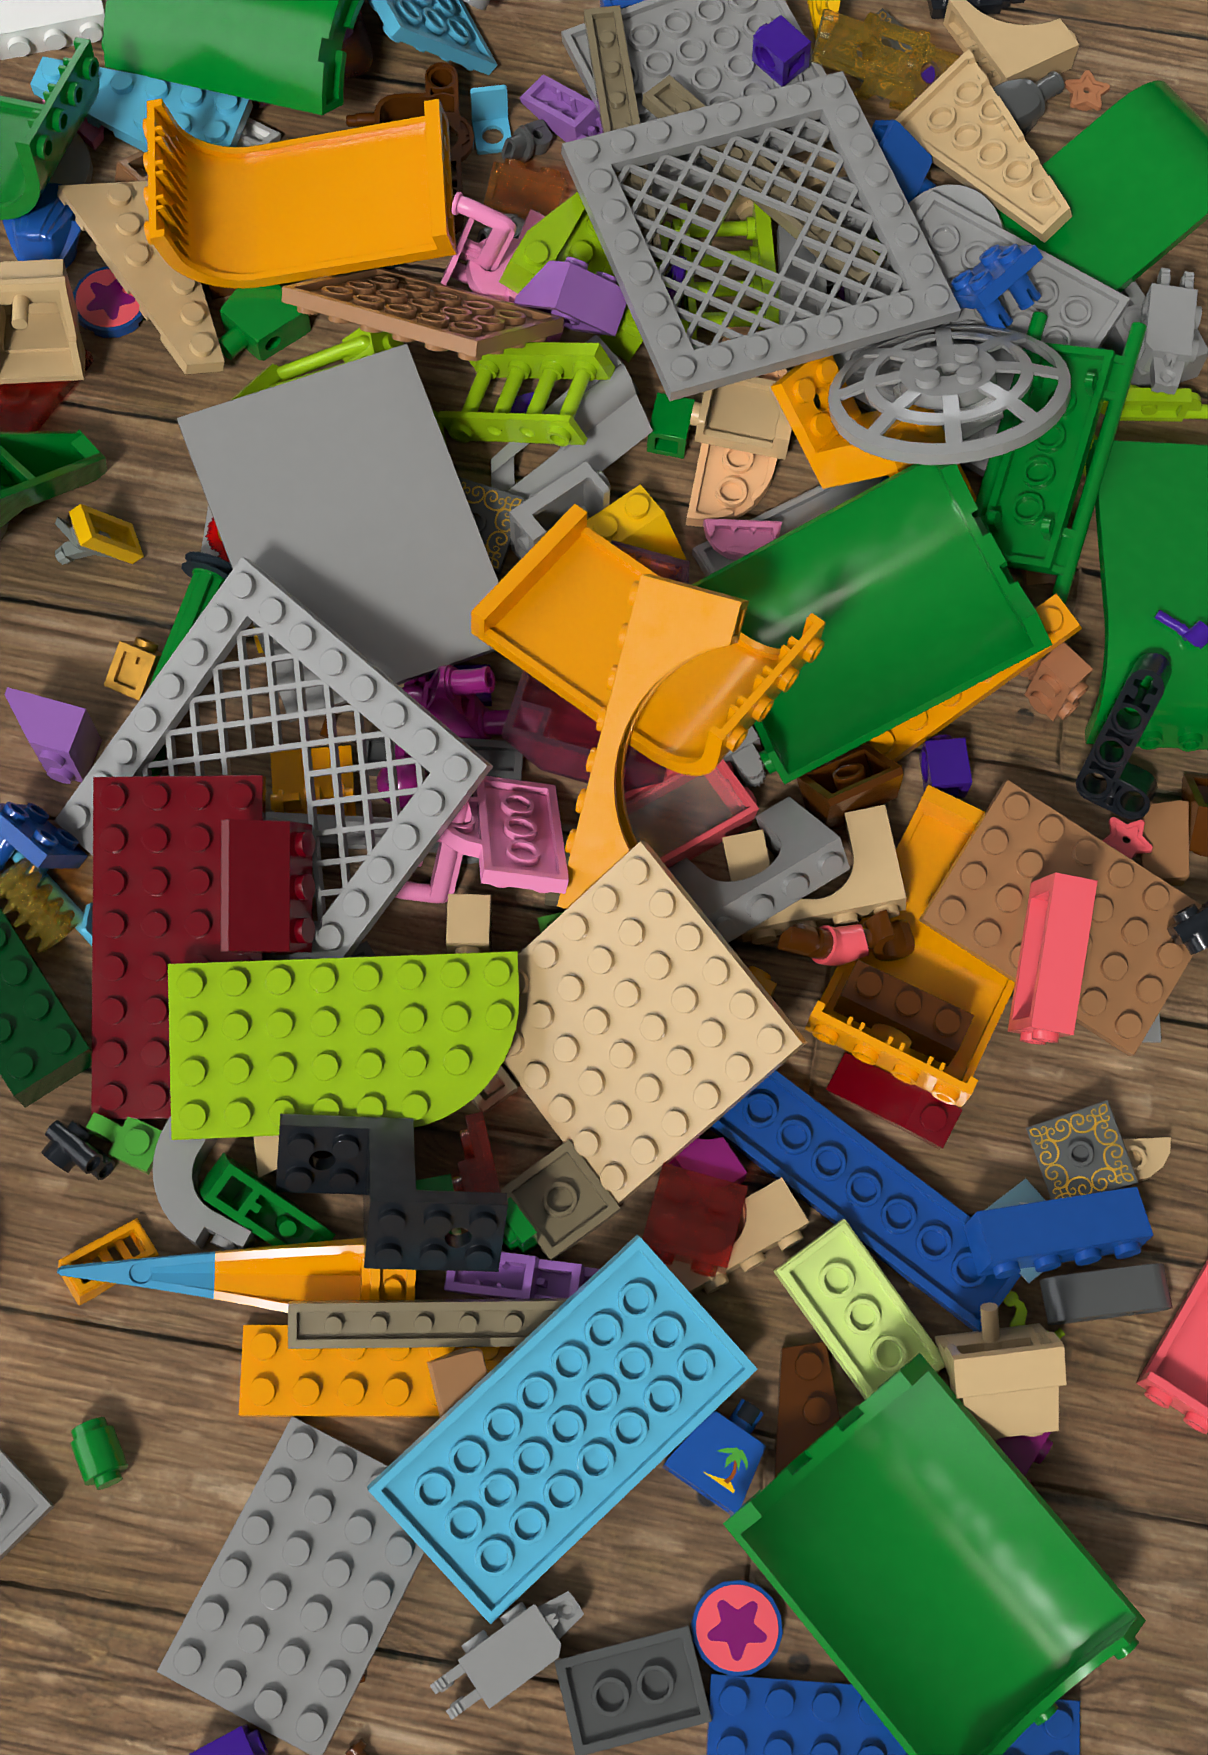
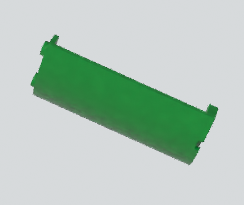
[102,0,364,115]
[692,464,1052,785]
[723,1353,1146,1755]

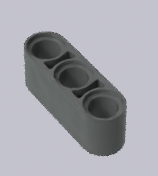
[1040,1263,1173,1325]

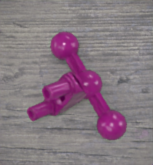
[376,665,526,808]

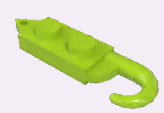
[1101,385,1208,422]

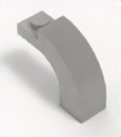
[153,1116,257,1250]

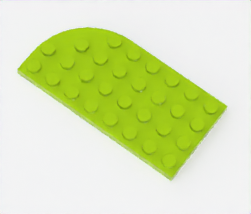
[168,951,519,1140]

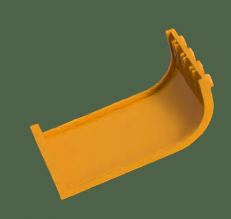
[143,98,456,289]
[471,504,826,776]
[804,785,1015,1108]

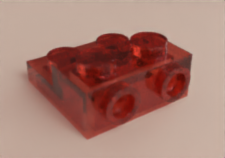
[452,1112,501,1193]
[642,1163,748,1277]

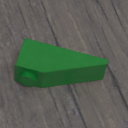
[198,1152,336,1246]

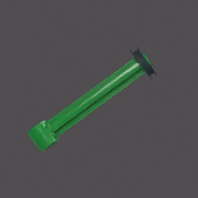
[142,552,233,776]

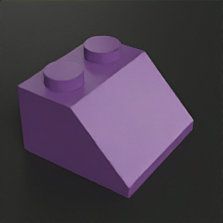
[514,257,626,336]
[4,687,102,784]

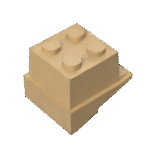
[0,259,86,384]
[935,1302,1067,1441]

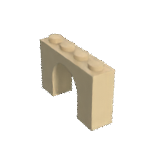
[722,805,907,945]

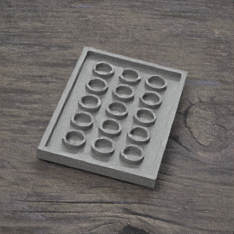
[157,1416,425,1755]

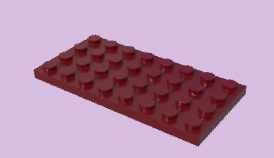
[91,775,266,1119]

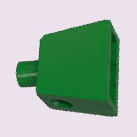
[218,285,311,361]

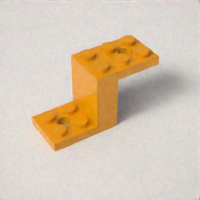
[771,355,977,502]

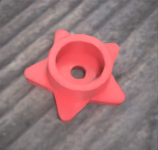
[1102,817,1153,860]

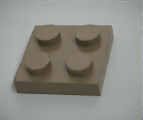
[499,1140,621,1261]

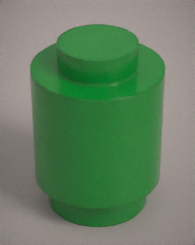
[70,1417,128,1490]

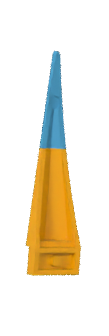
[57,1237,416,1313]

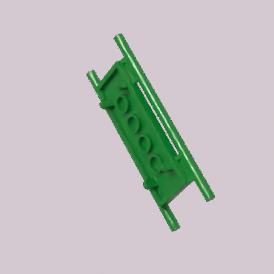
[972,312,1147,605]

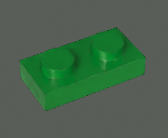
[503,1197,538,1255]

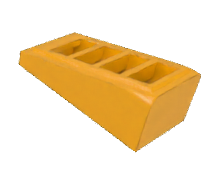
[58,1218,159,1306]

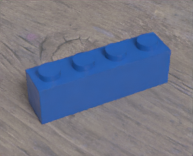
[964,1187,1154,1279]

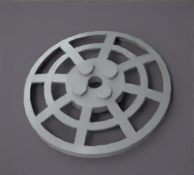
[828,325,1071,465]

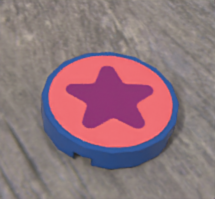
[73,267,144,338]
[691,1580,783,1676]

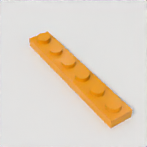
[861,593,1082,762]

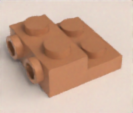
[1019,642,1093,721]

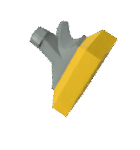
[55,504,144,565]

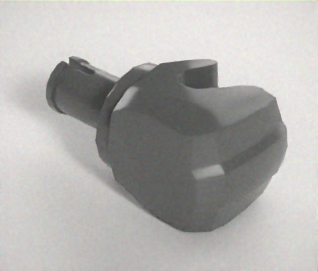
[993,71,1065,137]

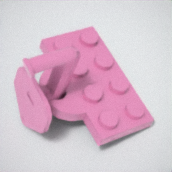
[441,192,564,342]
[395,776,569,904]

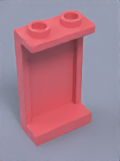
[1136,1259,1208,1434]

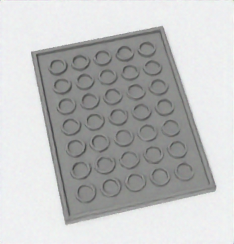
[177,344,499,723]

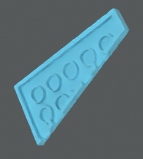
[30,56,253,152]

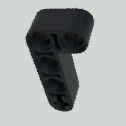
[1076,652,1172,820]

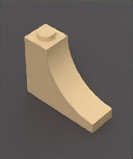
[943,0,1080,88]

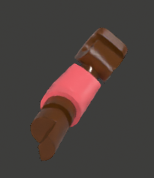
[777,909,915,966]

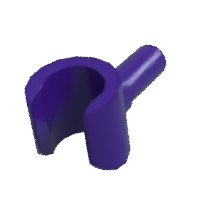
[1155,610,1208,649]

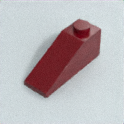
[826,1052,963,1150]

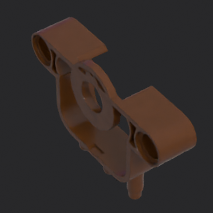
[346,62,475,234]

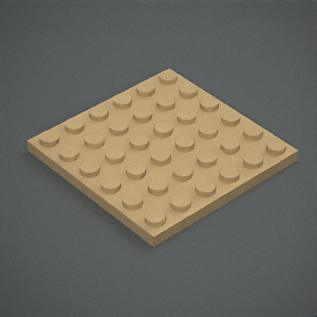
[503,841,808,1206]

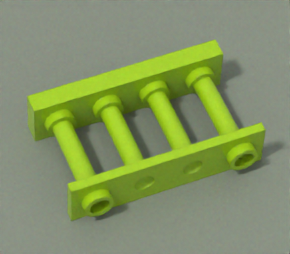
[672,203,779,340]
[437,342,615,446]

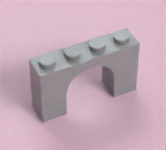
[668,797,850,943]

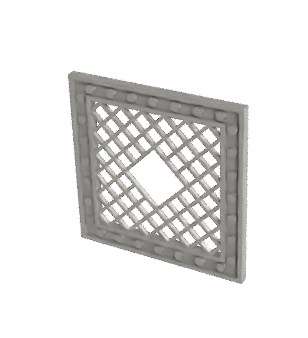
[561,71,961,401]
[54,557,493,960]

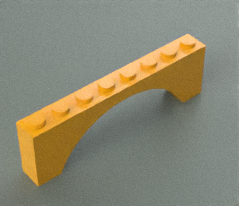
[557,574,749,909]

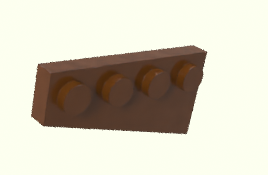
[773,1342,840,1479]

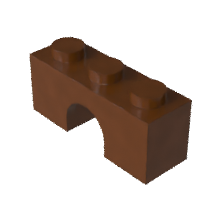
[833,959,974,1066]

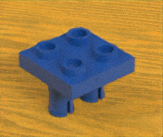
[950,244,1043,329]
[0,802,88,896]

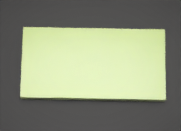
[773,1219,945,1400]

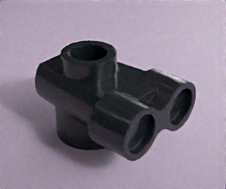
[1167,901,1208,955]
[41,1120,115,1180]

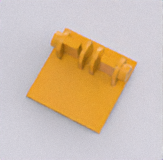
[270,745,356,816]

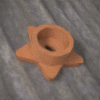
[1064,70,1110,111]

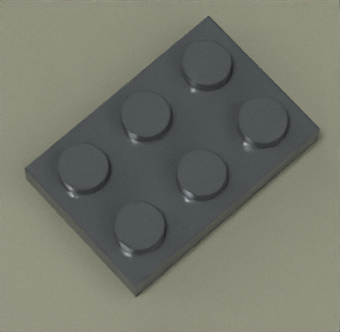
[554,1626,712,1755]

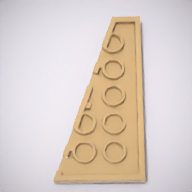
[895,49,1072,243]
[57,181,225,374]

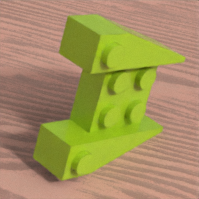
[499,192,671,362]

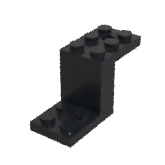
[276,1114,508,1272]

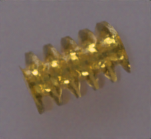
[0,858,77,953]

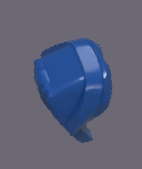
[2,183,81,268]

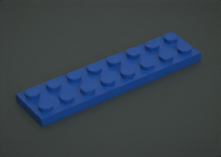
[709,1070,1021,1332]
[706,1674,1080,1755]

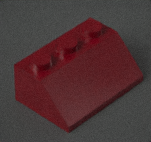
[221,819,315,954]

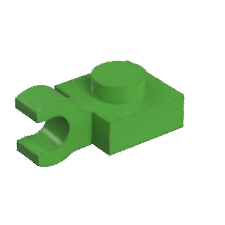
[86,1112,162,1175]

